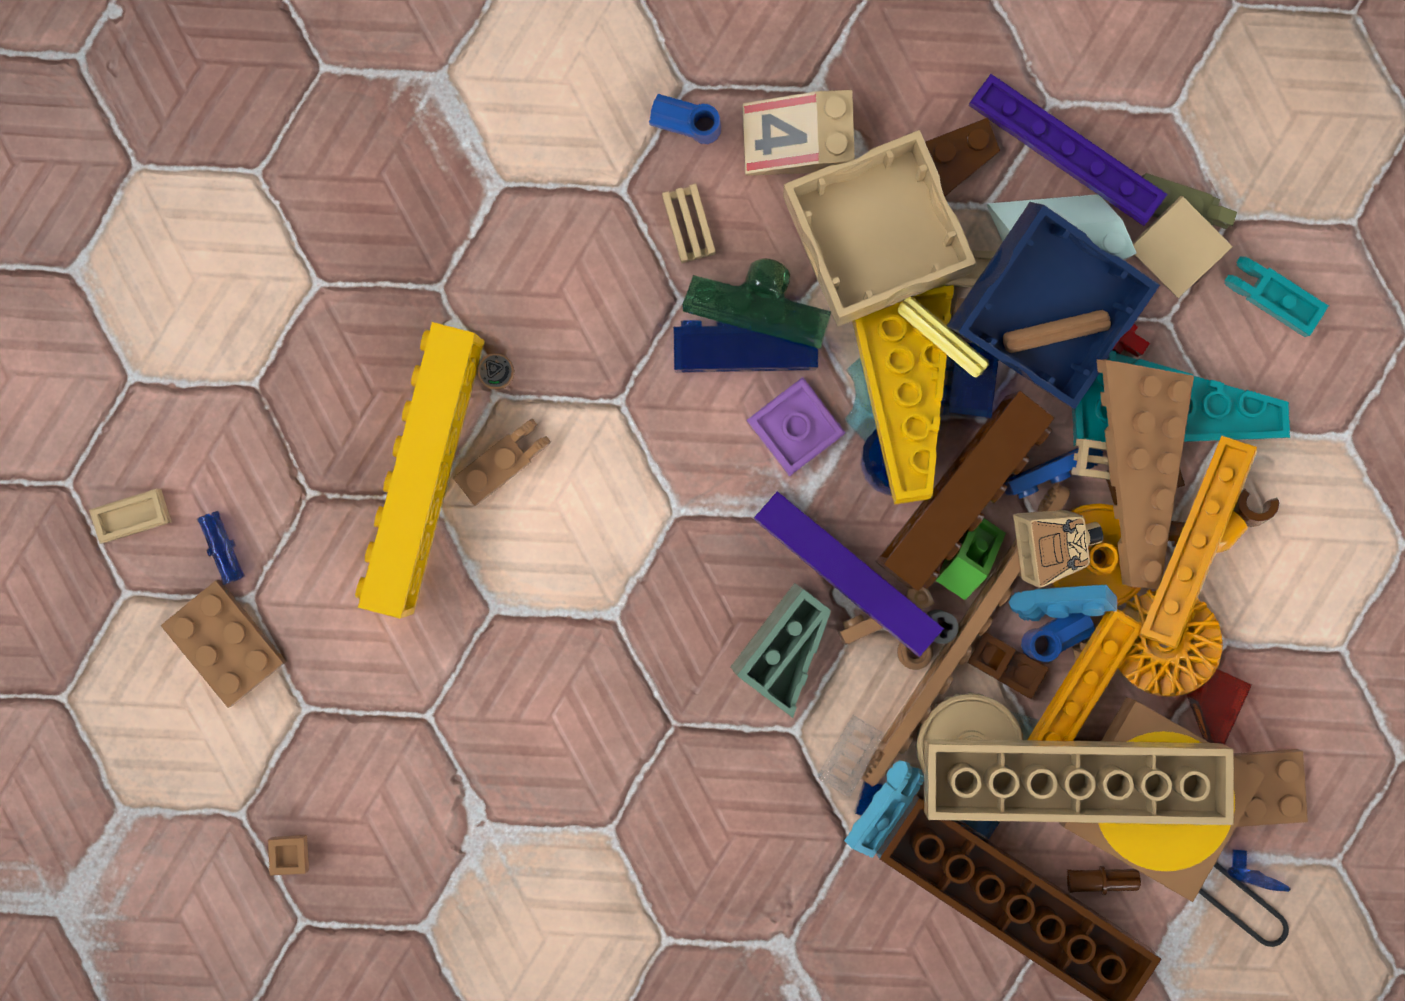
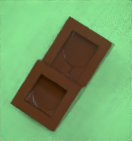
[967,632,1049,700]

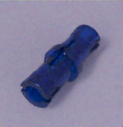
[197,511,246,585]

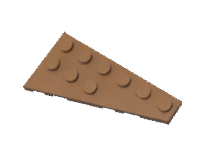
[1097,359,1194,589]

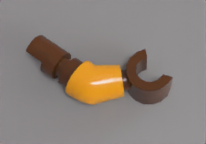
[1168,488,1280,553]

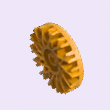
[1051,503,1141,606]
[1118,589,1223,697]

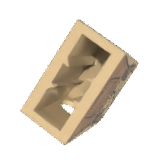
[1013,510,1103,588]

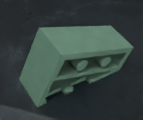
[730,583,831,718]

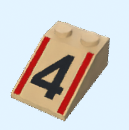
[743,90,855,175]

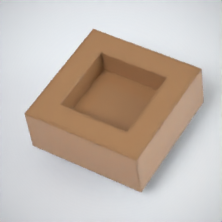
[268,835,309,876]

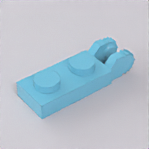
[844,760,924,858]

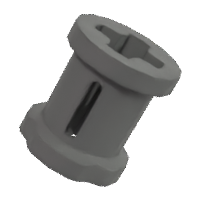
[927,609,958,644]

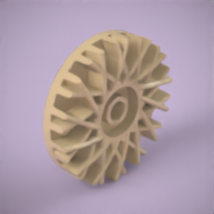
[915,692,1024,773]

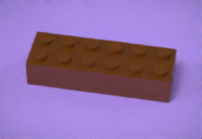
[875,391,1054,592]

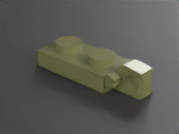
[1142,173,1237,229]

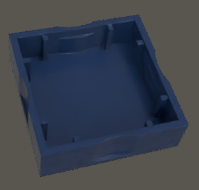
[947,202,1160,409]

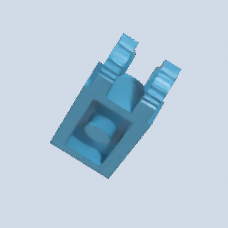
[1008,585,1117,621]

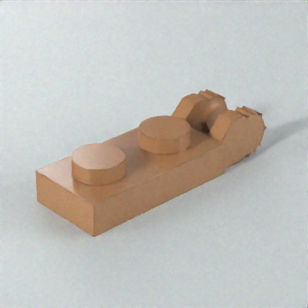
[453,418,551,506]

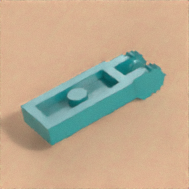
[1224,256,1329,337]

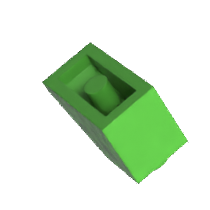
[936,518,1006,600]

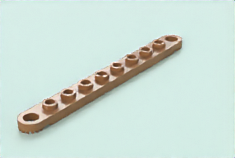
[860,483,1070,786]

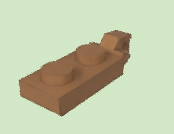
[838,587,934,645]

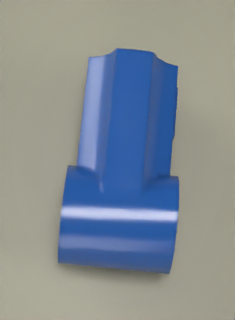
[649,94,721,144]
[1021,613,1095,662]

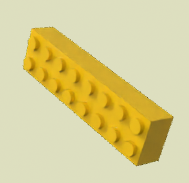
[355,322,485,619]

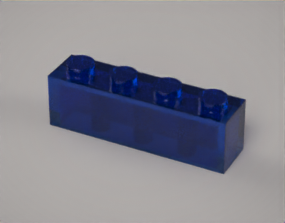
[673,318,818,373]

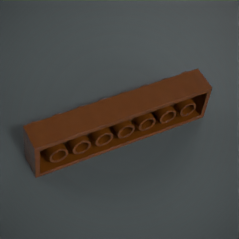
[876,794,1162,1001]

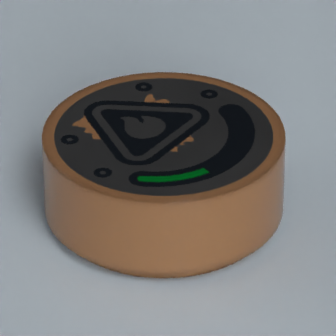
[478,353,515,390]

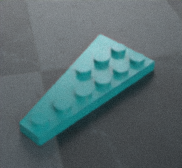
[1072,351,1290,446]

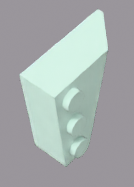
[987,194,1136,260]

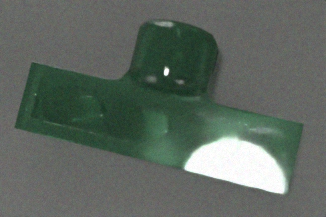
[682,258,831,349]

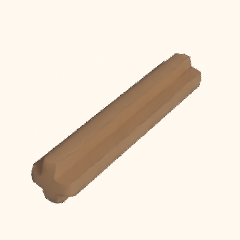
[1003,310,1111,353]

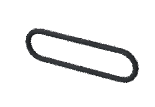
[1199,862,1289,947]

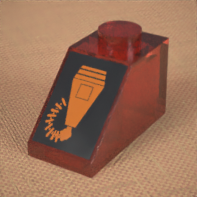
[1187,669,1252,745]

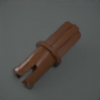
[1067,866,1141,895]

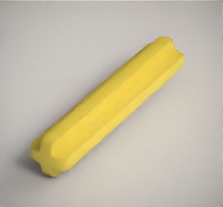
[898,297,989,378]

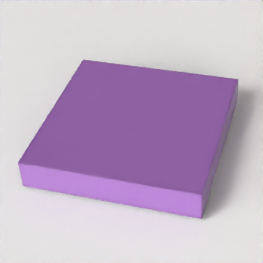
[746,377,846,476]

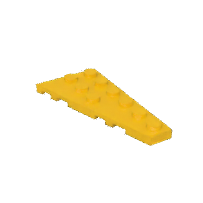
[852,285,954,505]

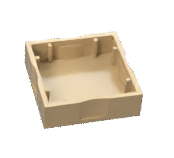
[783,130,977,327]

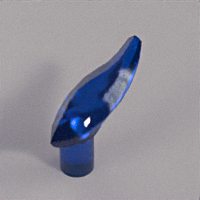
[1227,849,1291,892]

